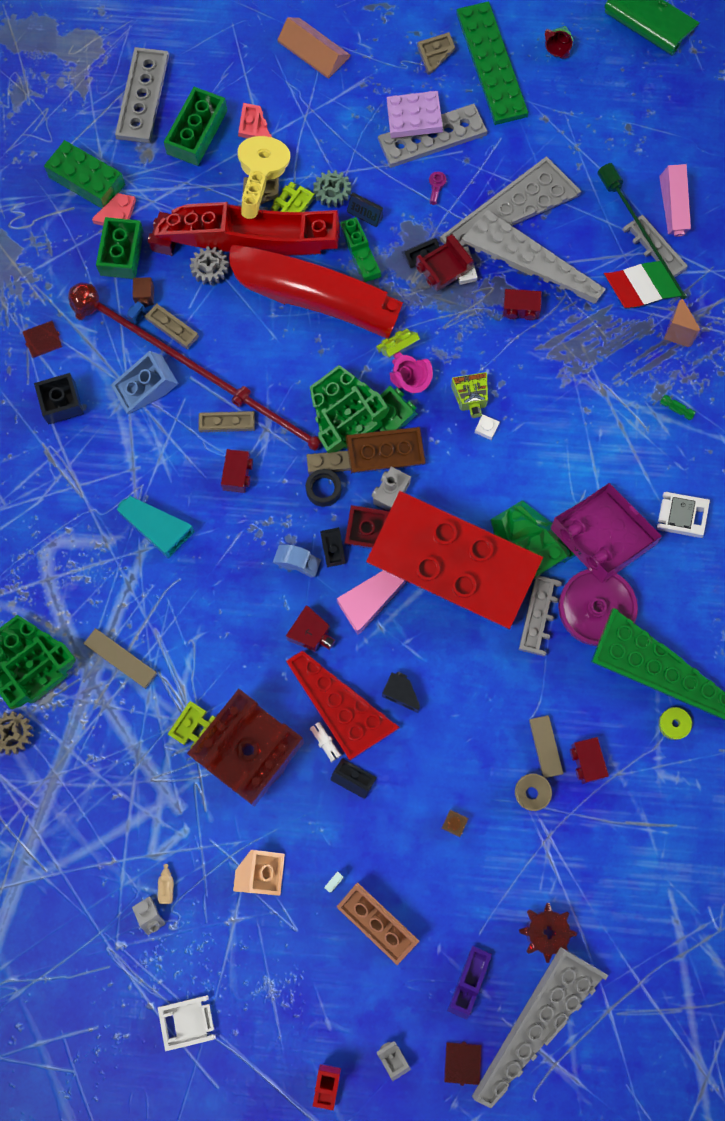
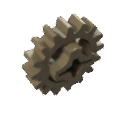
[0,711,34,756]

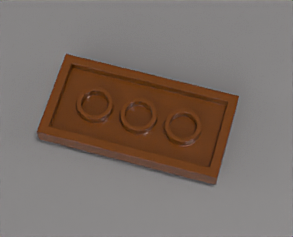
[346,427,425,474]

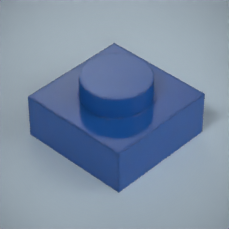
[127,301,146,325]

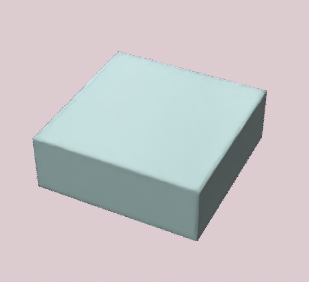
[324,871,343,893]

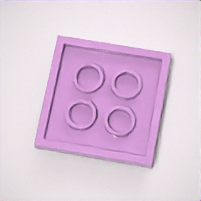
[387,91,443,138]

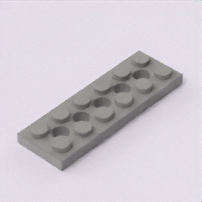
[115,47,169,143]
[378,104,487,168]

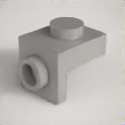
[132,896,165,935]
[377,1041,411,1081]

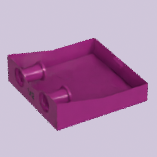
[551,483,662,584]

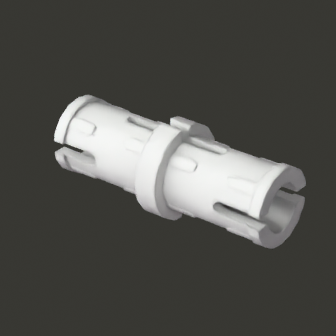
[310,722,342,762]

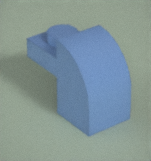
[273,545,321,577]

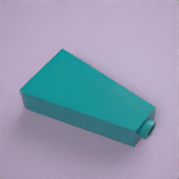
[117,496,195,559]

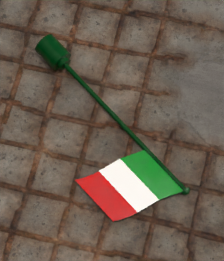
[597,163,687,309]

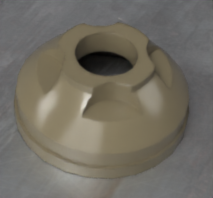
[515,774,552,811]

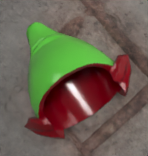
[545,26,573,59]

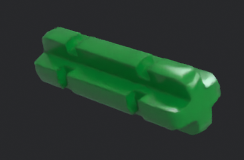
[660,395,695,420]

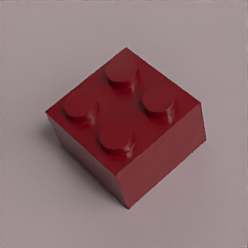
[345,505,389,549]

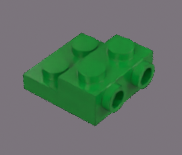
[379,386,418,431]

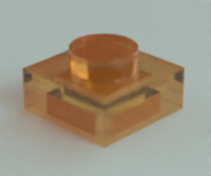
[441,810,469,838]

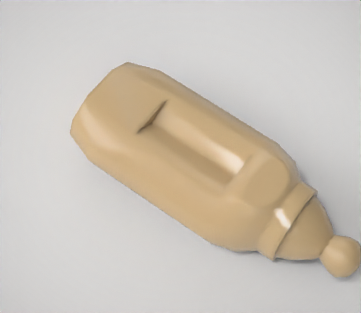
[158,864,174,904]

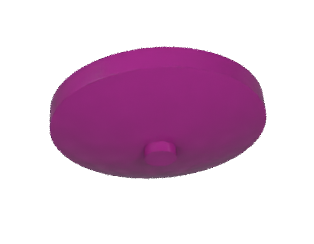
[559,569,638,646]

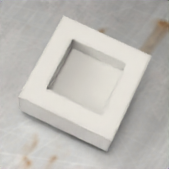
[475,415,499,440]

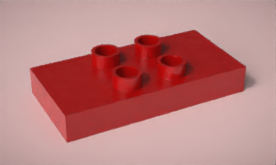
[366,491,543,629]

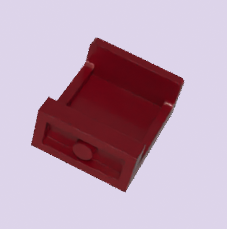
[416,234,473,291]

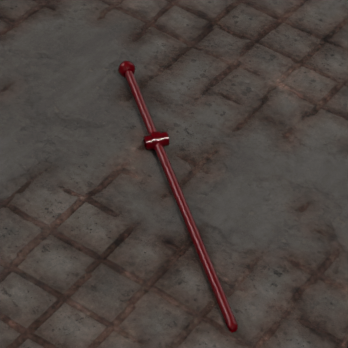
[87,297,322,451]

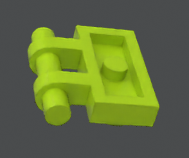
[271,182,315,212]
[376,329,420,357]
[168,701,218,753]

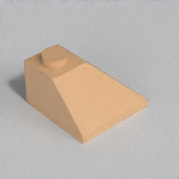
[233,850,285,896]

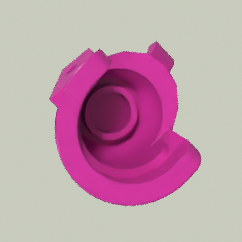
[390,351,433,393]

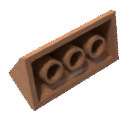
[277,17,350,79]
[337,882,419,965]

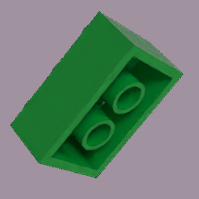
[96,217,144,279]

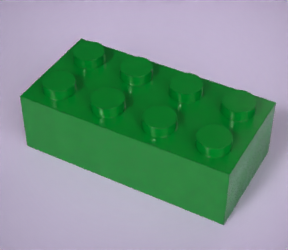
[164,87,227,166]
[44,140,125,209]

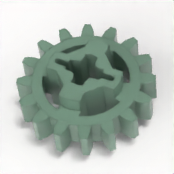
[313,170,351,208]

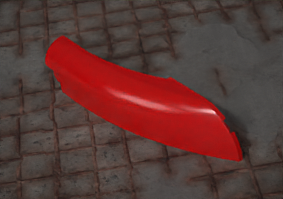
[154,202,340,255]
[229,245,403,339]

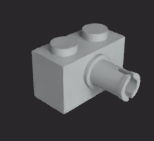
[372,467,411,512]

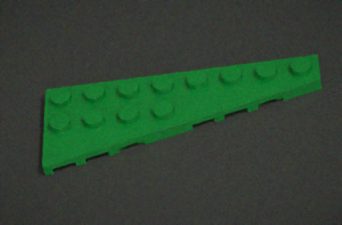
[591,608,725,720]

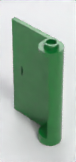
[604,0,700,56]

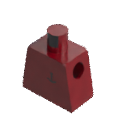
[286,605,336,652]

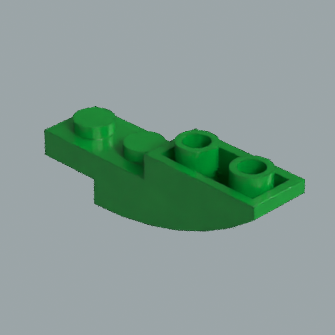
[340,217,381,282]

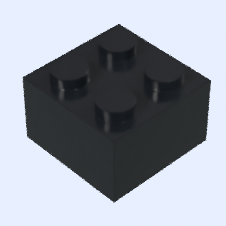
[34,373,84,425]

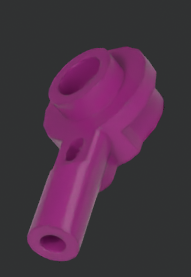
[429,172,446,205]

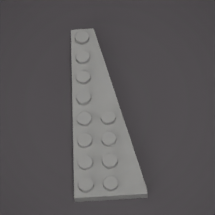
[440,156,581,247]
[460,210,606,304]
[472,947,608,1108]

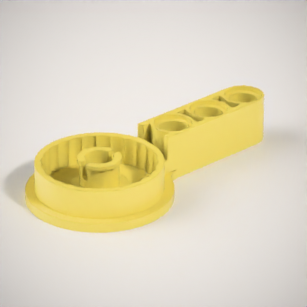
[238,136,290,219]

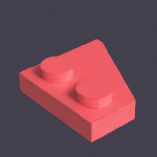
[238,103,272,138]
[92,193,136,226]

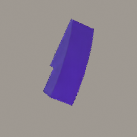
[447,946,492,1020]

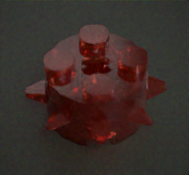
[519,903,577,963]

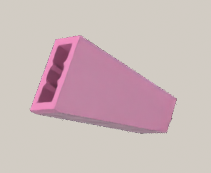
[660,164,691,237]
[337,571,406,635]

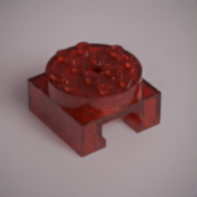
[187,689,304,807]

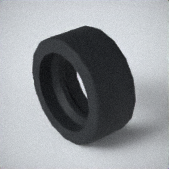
[305,469,342,507]

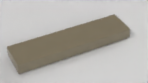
[83,628,158,689]

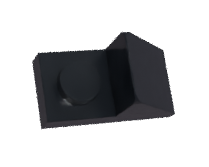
[320,527,346,567]

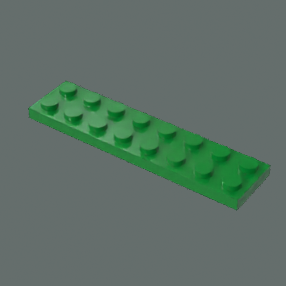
[456,1,528,125]

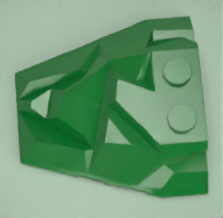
[310,365,389,453]
[490,500,576,583]
[0,615,76,710]

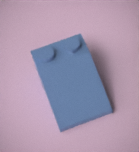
[111,351,178,414]

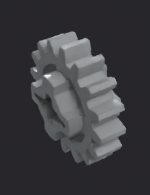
[190,246,229,285]

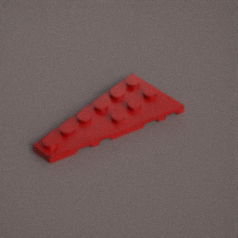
[286,650,400,761]

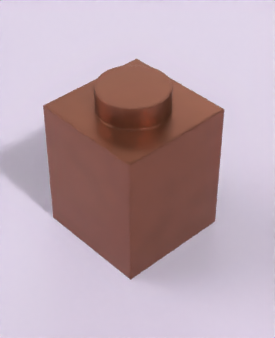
[133,277,154,307]

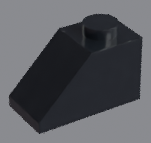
[382,672,420,713]

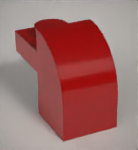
[313,1064,341,1111]

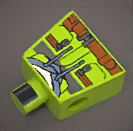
[451,372,488,418]

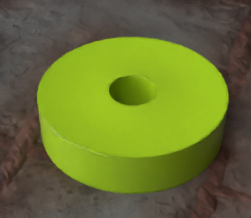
[658,707,692,740]

